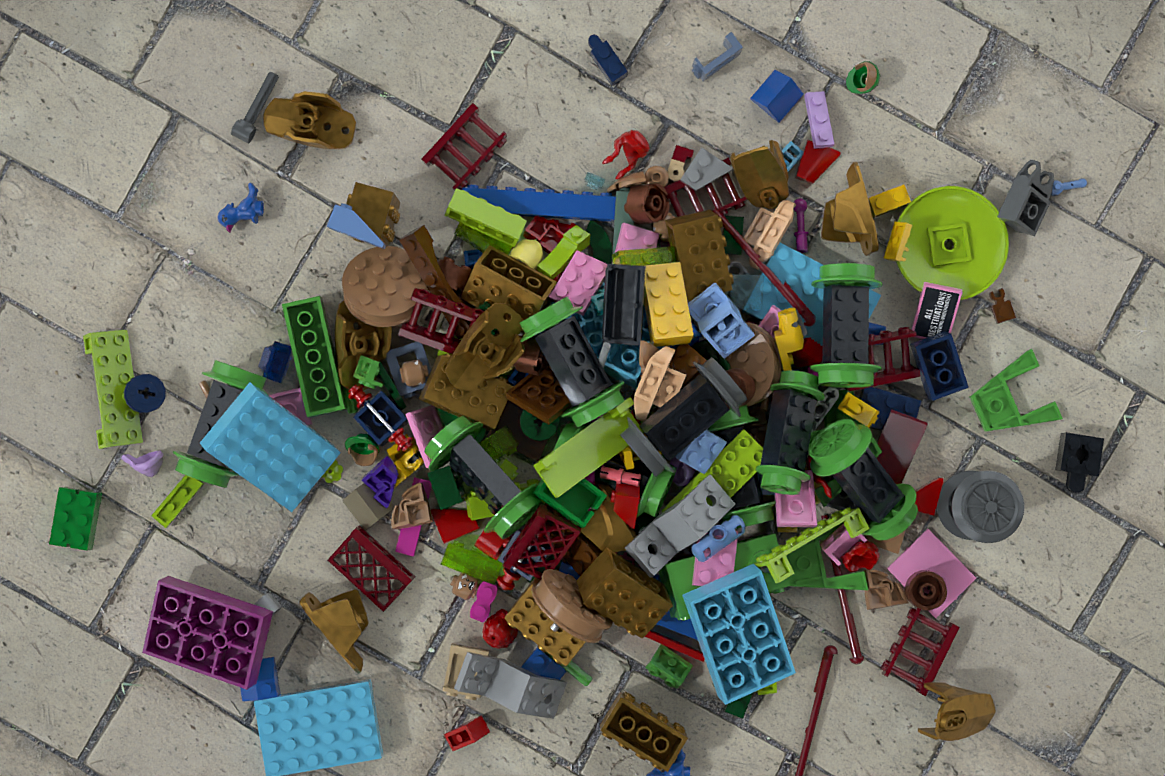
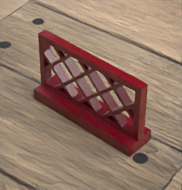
[503,503,581,580]
[327,525,416,612]

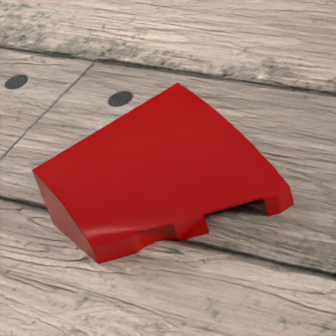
[795,140,841,184]
[523,216,576,254]
[431,508,480,544]

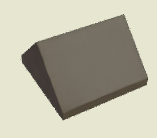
[342,483,395,531]

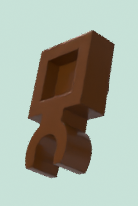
[989,288,1016,324]

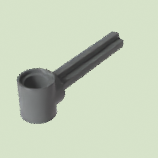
[231,72,279,144]

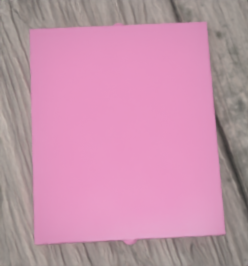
[887,528,976,618]

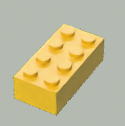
[644,262,694,347]

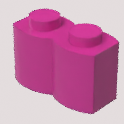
[470,580,498,622]

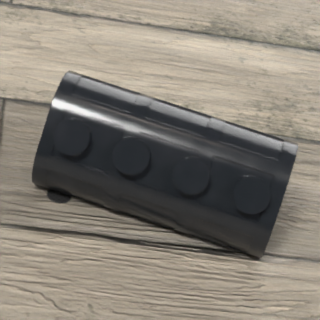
[602,264,646,346]

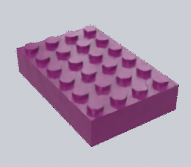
[142,576,273,690]

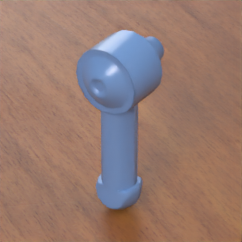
[1051,178,1087,196]

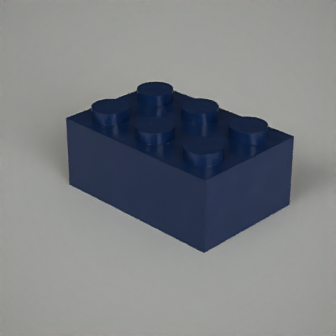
[910,331,969,401]
[859,387,921,431]

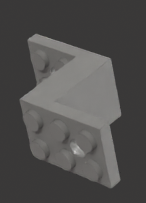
[625,475,735,578]
[454,652,567,719]

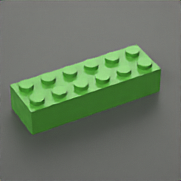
[282,296,347,418]

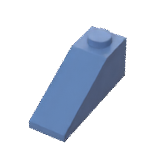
[327,203,386,249]

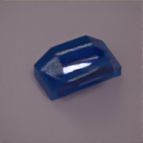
[258,341,292,384]

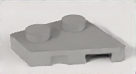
[680,148,732,191]

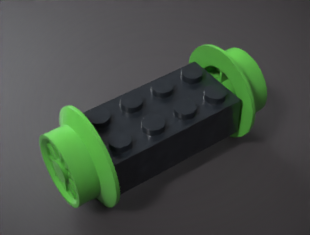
[755,370,825,495]

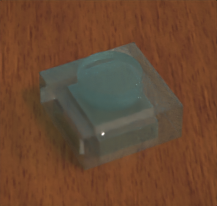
[585,172,605,190]

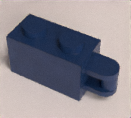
[588,34,628,86]

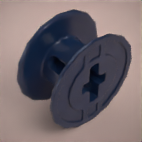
[124,374,166,413]

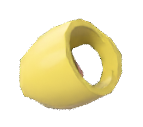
[508,239,543,270]

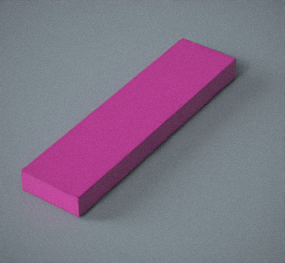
[395,477,432,557]

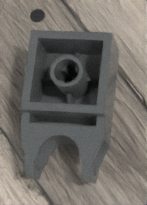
[997,160,1054,236]

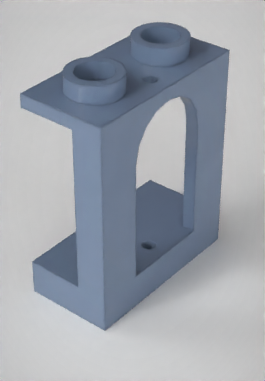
[692,32,743,81]
[386,342,431,399]

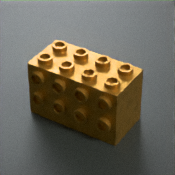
[346,182,401,247]
[665,210,734,301]
[461,245,557,332]
[419,353,513,430]
[576,547,673,639]
[504,577,586,666]
[600,691,688,772]

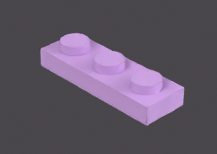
[804,91,834,149]

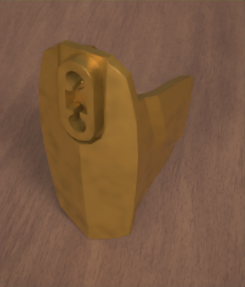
[263,91,357,149]
[730,140,789,209]
[821,162,879,256]
[335,300,392,391]
[445,303,525,391]
[581,483,637,552]
[300,589,369,674]
[917,682,996,741]

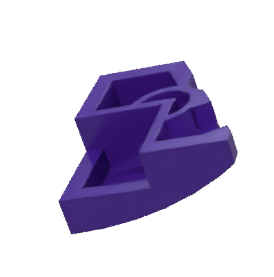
[361,456,398,508]

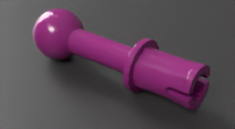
[793,198,809,253]

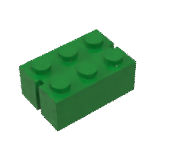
[533,478,607,528]
[49,487,102,551]

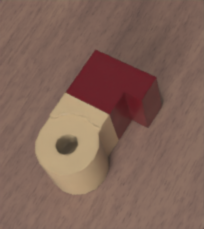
[668,145,694,183]

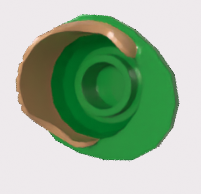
[846,61,881,94]
[345,433,380,466]

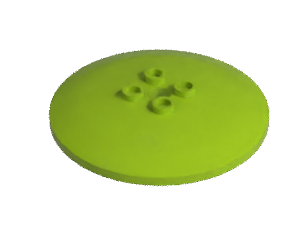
[896,186,1009,300]

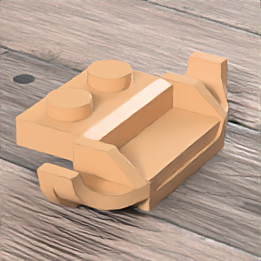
[744,200,796,270]
[634,346,686,422]

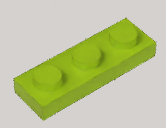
[151,475,204,528]

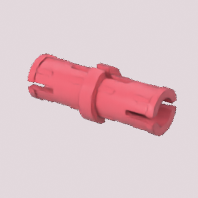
[600,466,641,487]

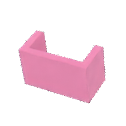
[820,524,867,566]

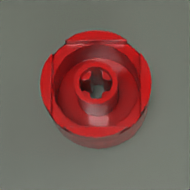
[474,516,515,561]

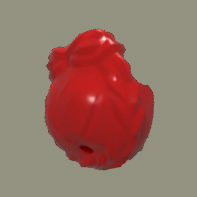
[841,541,880,572]
[482,609,519,649]

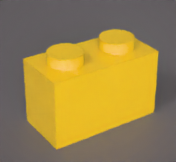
[868,184,911,218]

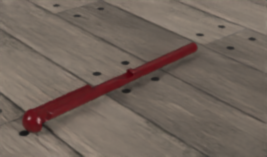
[712,207,816,327]
[821,514,864,665]
[795,645,838,776]

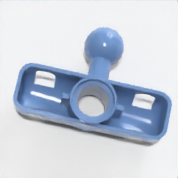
[692,515,745,562]

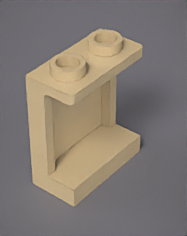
[442,643,490,700]

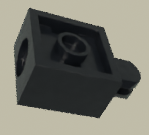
[1055,432,1104,493]

